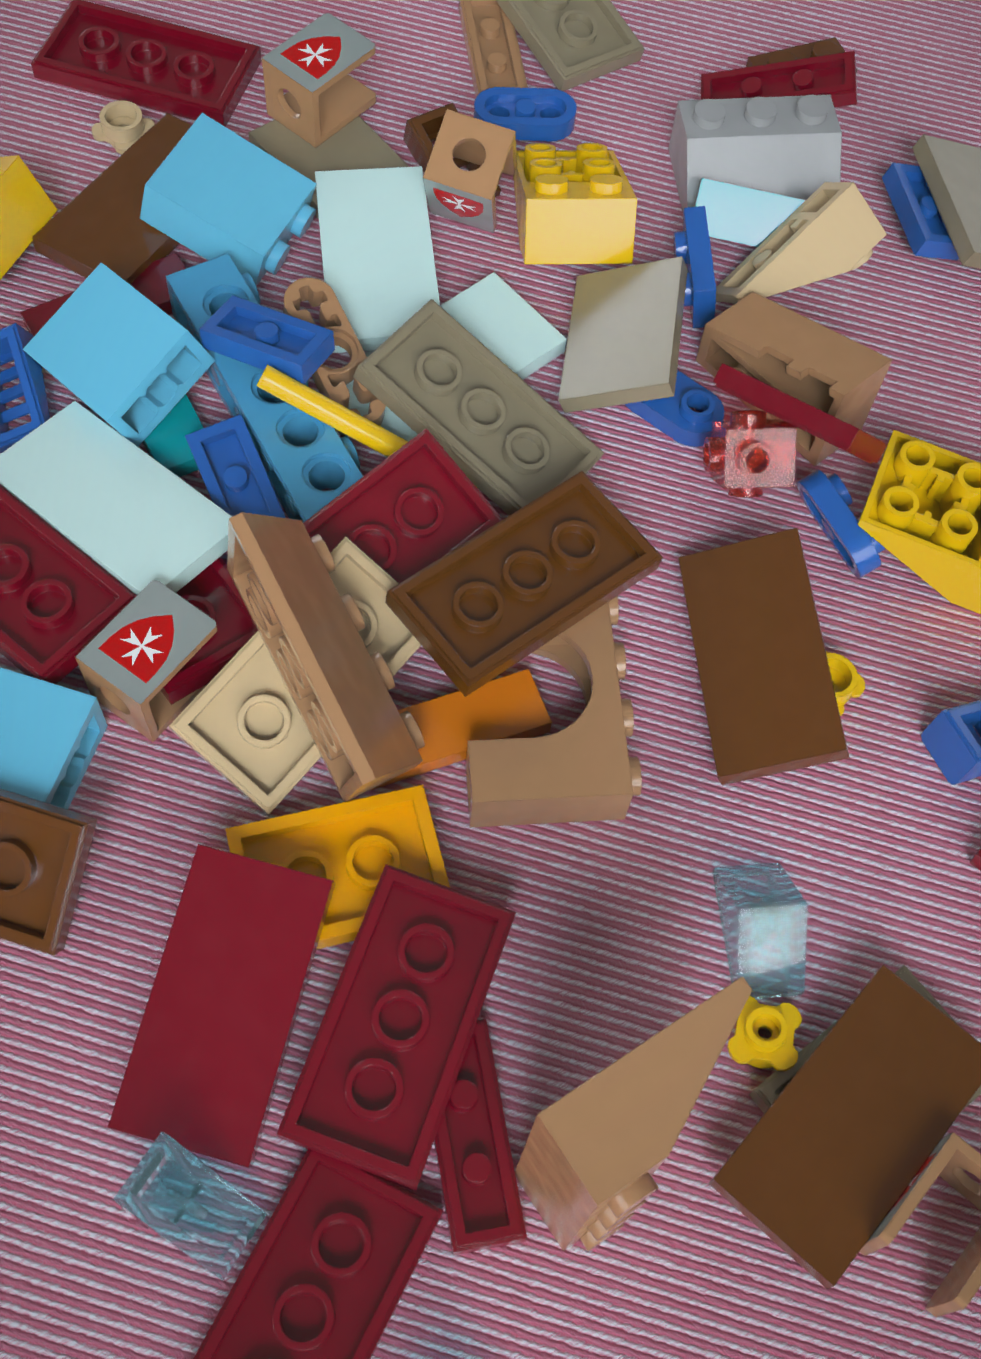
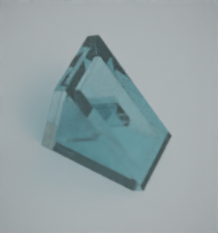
[712,863,808,999]
[113,1132,267,1281]

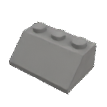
[668,95,842,214]

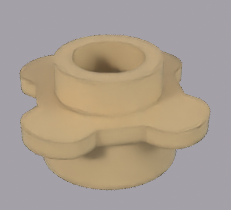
[92,100,155,154]

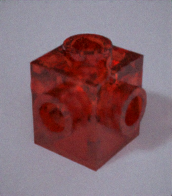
[703,410,797,498]

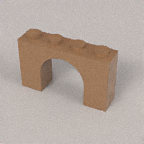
[465,596,642,828]

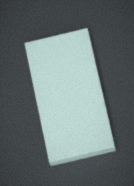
[315,166,440,353]
[343,272,567,458]
[0,401,232,595]

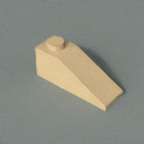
[716,182,887,304]

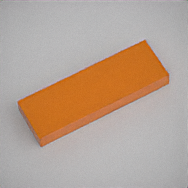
[370,669,552,791]

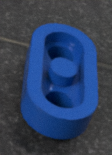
[474,87,577,142]
[624,370,725,447]
[797,469,885,579]

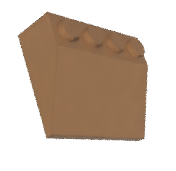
[227,512,425,802]
[515,976,752,1251]

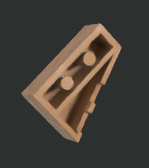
[696,292,893,466]

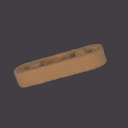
[283,277,386,426]

